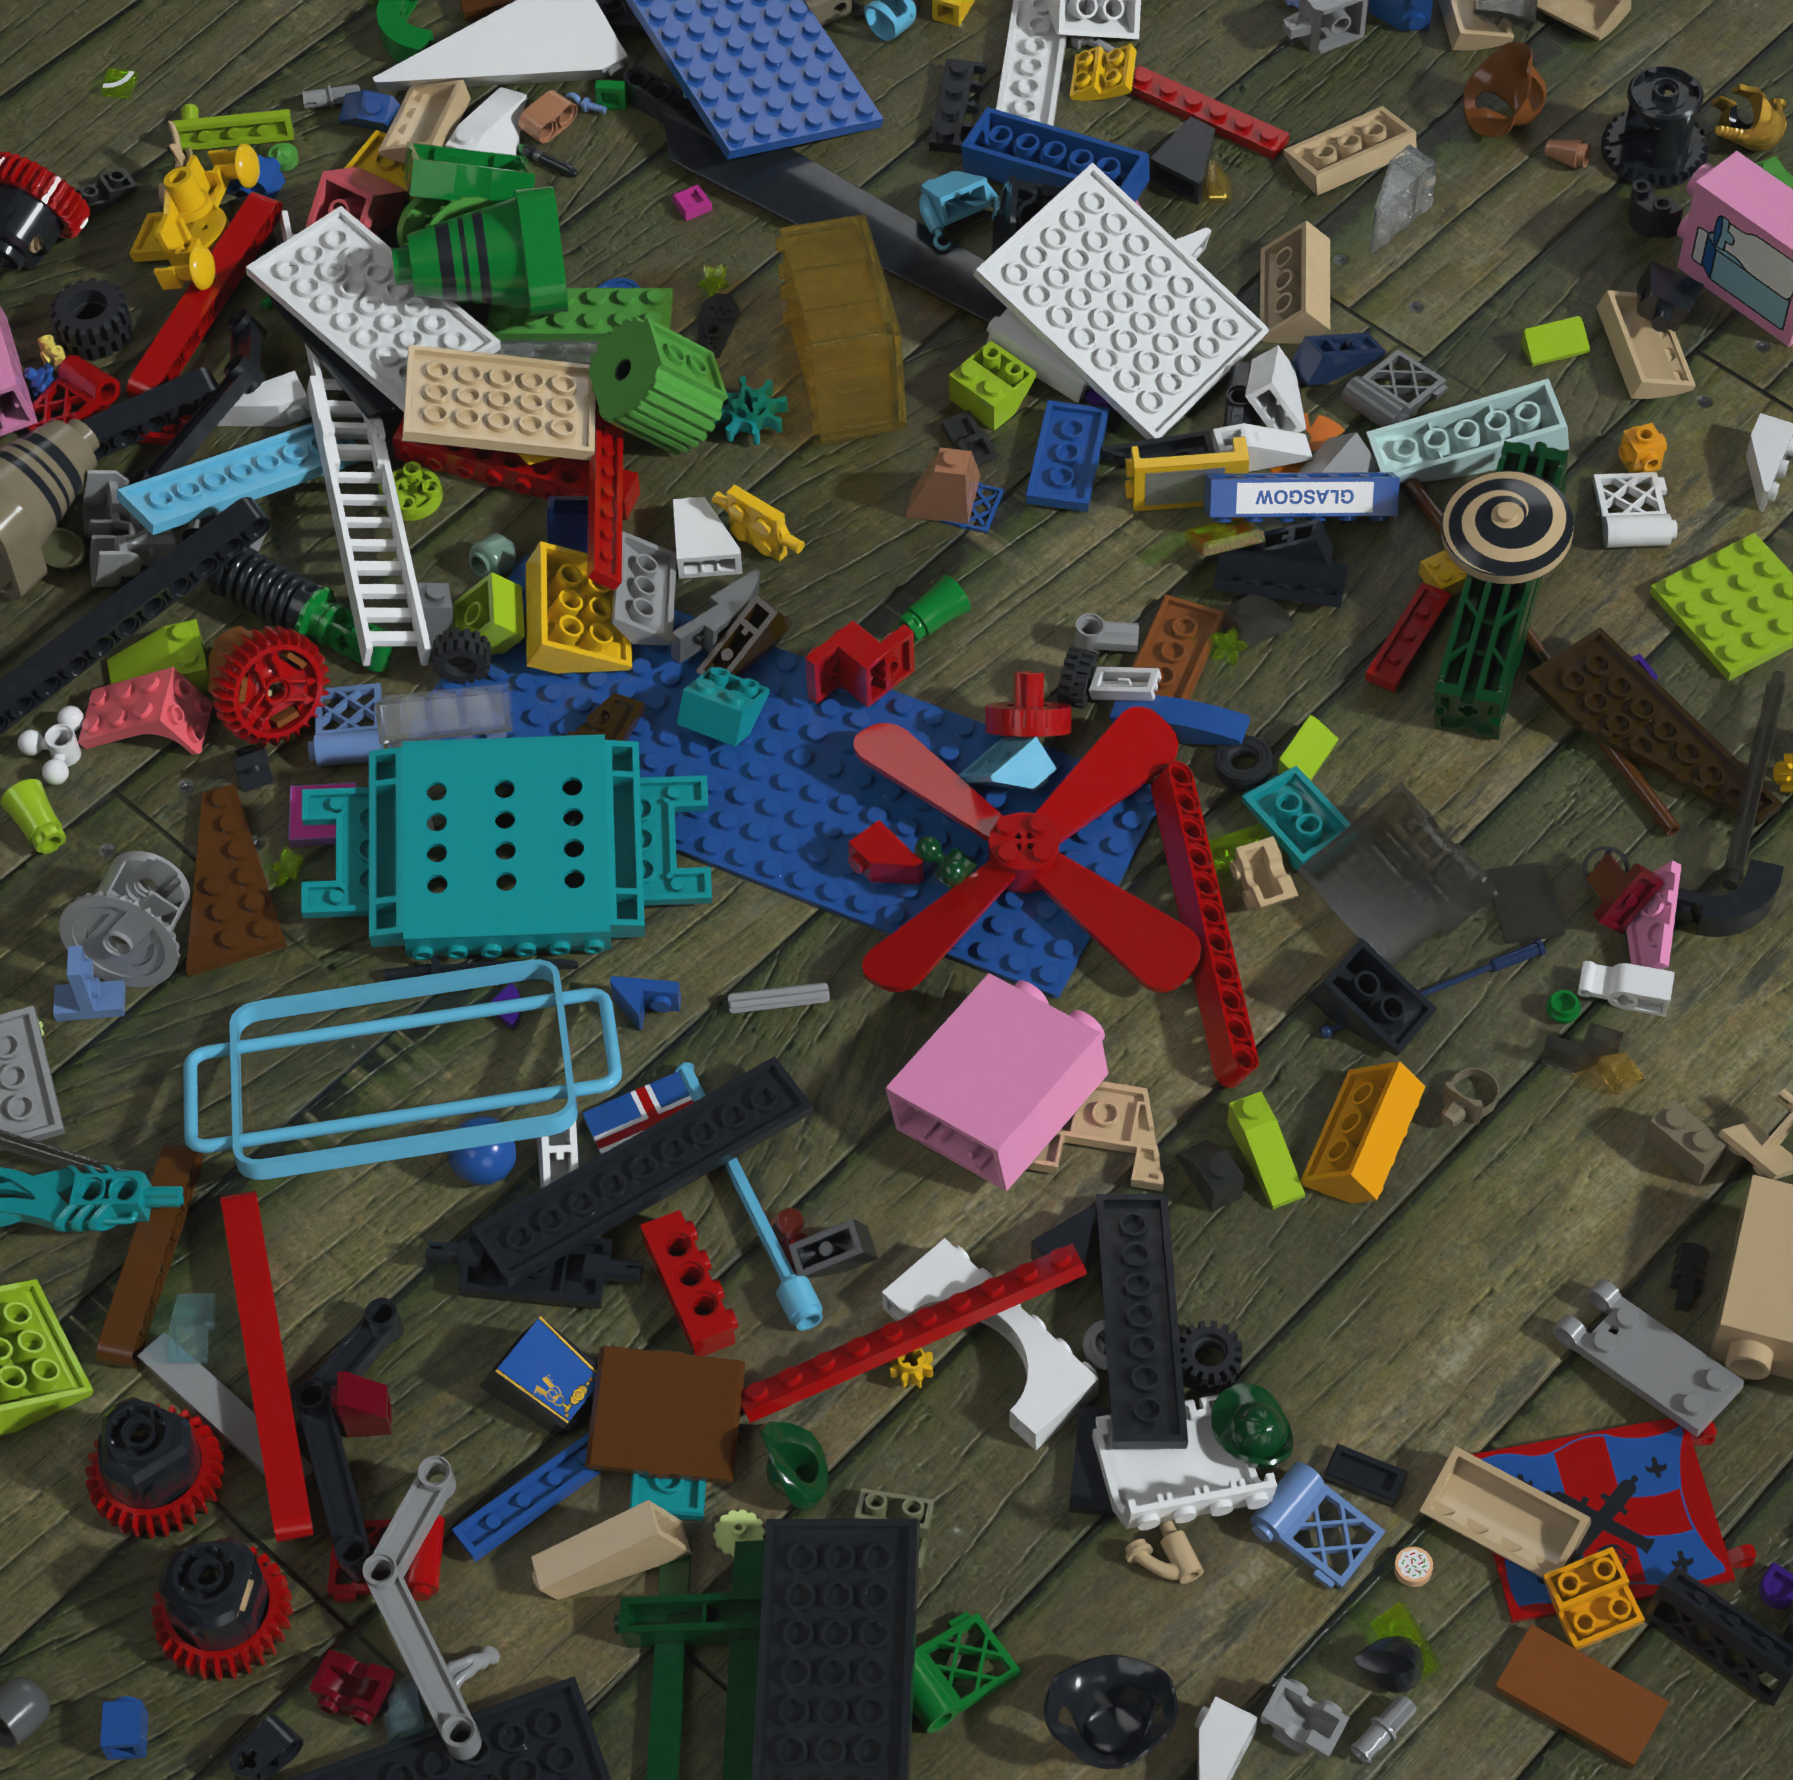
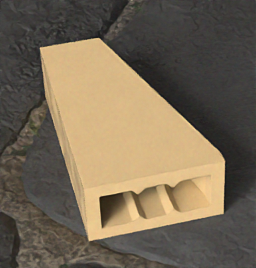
[531,1500,691,1600]

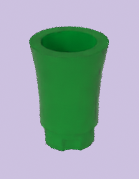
[897,575,971,643]

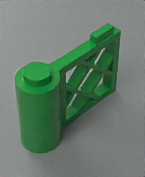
[913,1611,1022,1734]

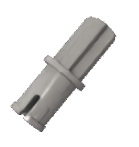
[302,84,360,110]
[1350,1695,1417,1765]

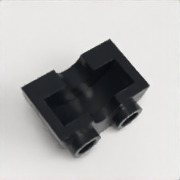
[1628,175,1683,239]

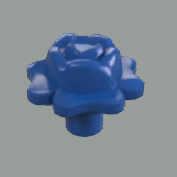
[23,363,57,397]

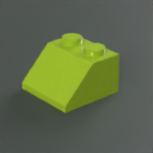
[452,572,525,654]

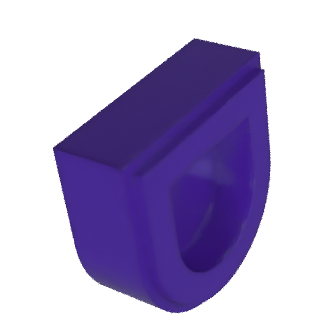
[1759,1562,1793,1609]

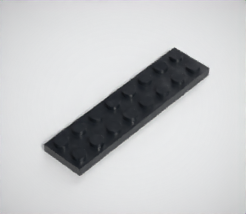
[1095,1194,1188,1449]

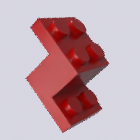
[805,620,915,708]

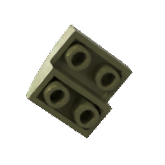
[854,1488,935,1577]

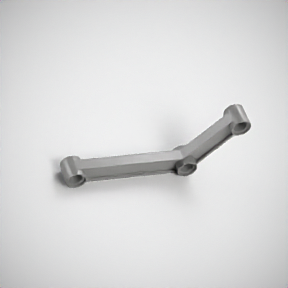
[362,1456,482,1760]

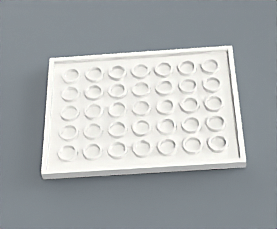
[973,163,1270,440]

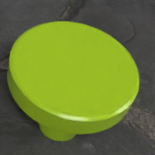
[378,461,443,521]

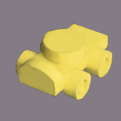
[37,335,66,374]

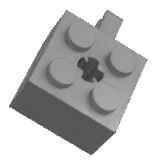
[1282,0,1368,54]

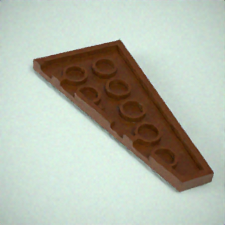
[186,783,287,977]

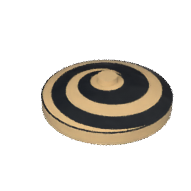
[1441,470,1574,584]

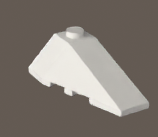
[446,87,527,155]

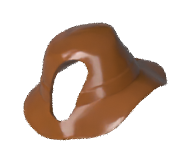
[1463,42,1547,138]

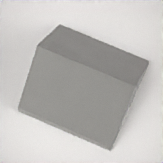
[1298,432,1379,473]

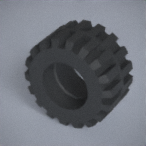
[50,278,133,360]

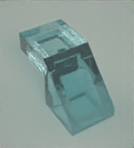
[168,1293,215,1364]

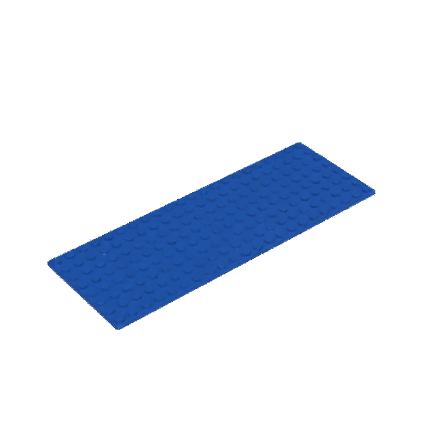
[401,555,1156,998]

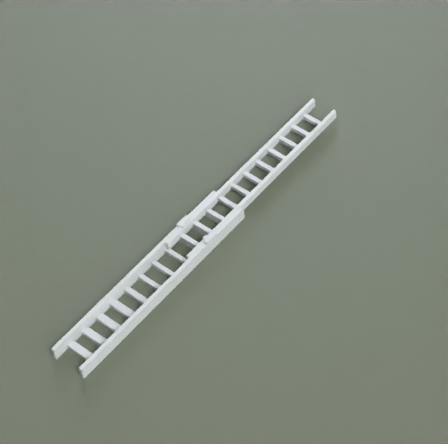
[280,210,431,666]

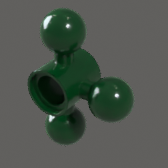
[914,836,978,889]

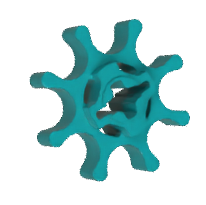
[714,376,788,445]

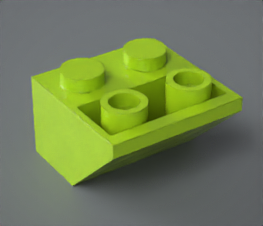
[949,340,1037,431]

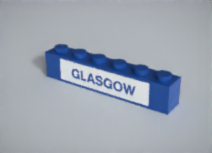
[1204,472,1400,522]

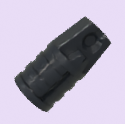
[1669,1243,1710,1312]

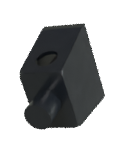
[1637,260,1704,332]

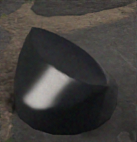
[1353,1635,1424,1694]

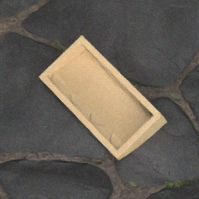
[1438,0,1514,51]
[1519,0,1631,41]
[378,79,471,163]
[1596,290,1696,399]
[1420,1446,1591,1579]

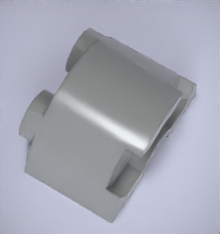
[1260,1677,1350,1759]

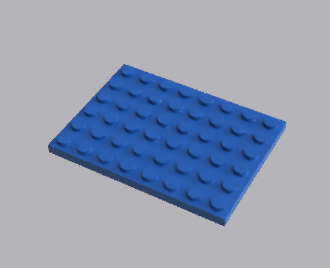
[626,0,884,160]

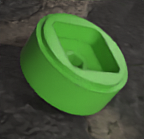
[268,143,299,171]

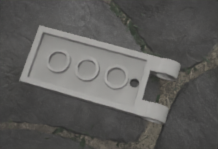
[1552,1279,1744,1437]

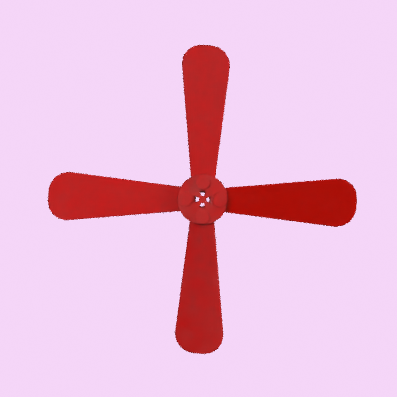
[853,706,1201,993]

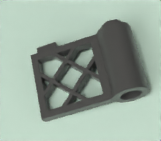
[1341,349,1448,428]

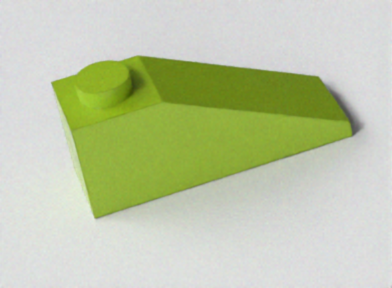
[1227,1091,1305,1210]

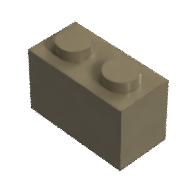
[1644,1099,1728,1186]

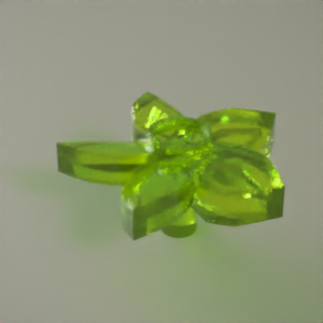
[697,264,730,297]
[1211,627,1249,666]
[271,846,303,887]

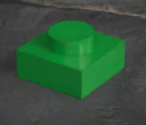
[595,80,628,111]

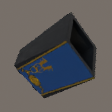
[479,1316,598,1435]

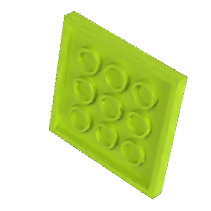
[1650,532,1793,681]

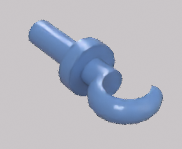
[565,92,607,114]

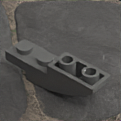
[671,569,760,663]

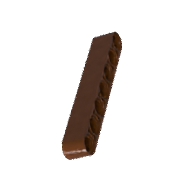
[97,1143,203,1368]

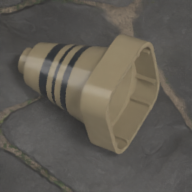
[0,419,99,600]

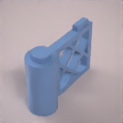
[308,683,384,767]
[1250,1462,1386,1590]

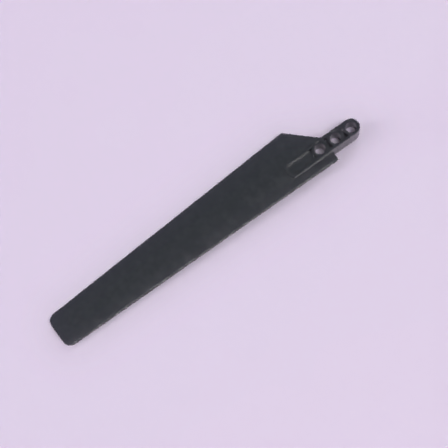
[624,67,1007,324]

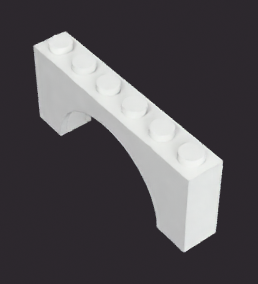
[882,1238,1099,1451]

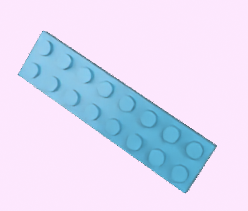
[117,421,363,535]

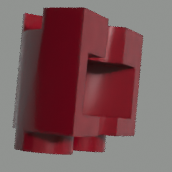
[308,1649,396,1727]

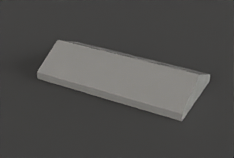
[611,531,677,646]

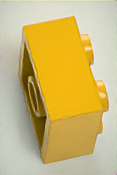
[1418,550,1467,596]

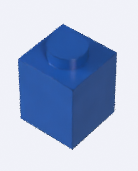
[100,1696,149,1760]

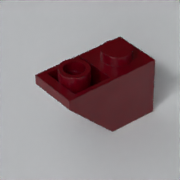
[331,1371,392,1438]

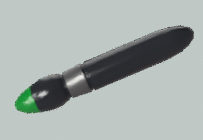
[518,144,578,177]

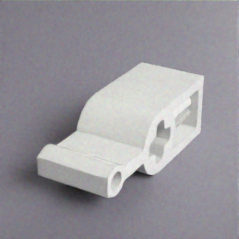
[1578,961,1675,1017]

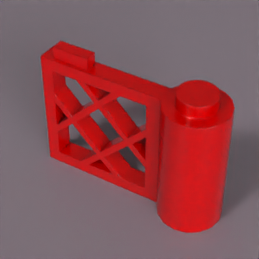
[24,355,120,432]
[327,1515,445,1603]

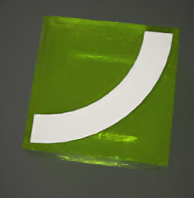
[100,68,138,99]

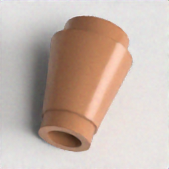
[1545,139,1592,169]

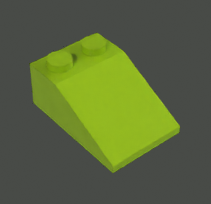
[107,619,209,694]

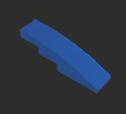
[1109,695,1250,745]

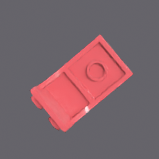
[78,667,212,755]

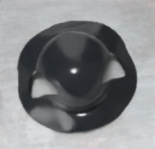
[1044,1655,1178,1769]

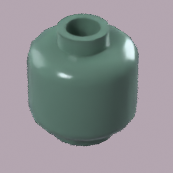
[469,533,516,578]

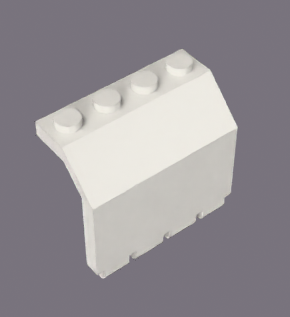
[1092,1394,1277,1530]

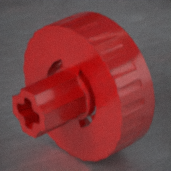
[985,671,1071,737]

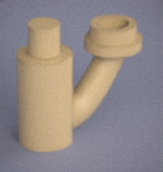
[1125,1521,1204,1584]

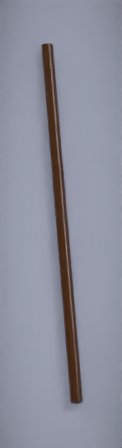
[1402,478,1681,837]

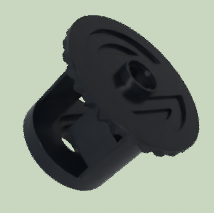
[1601,66,1709,188]

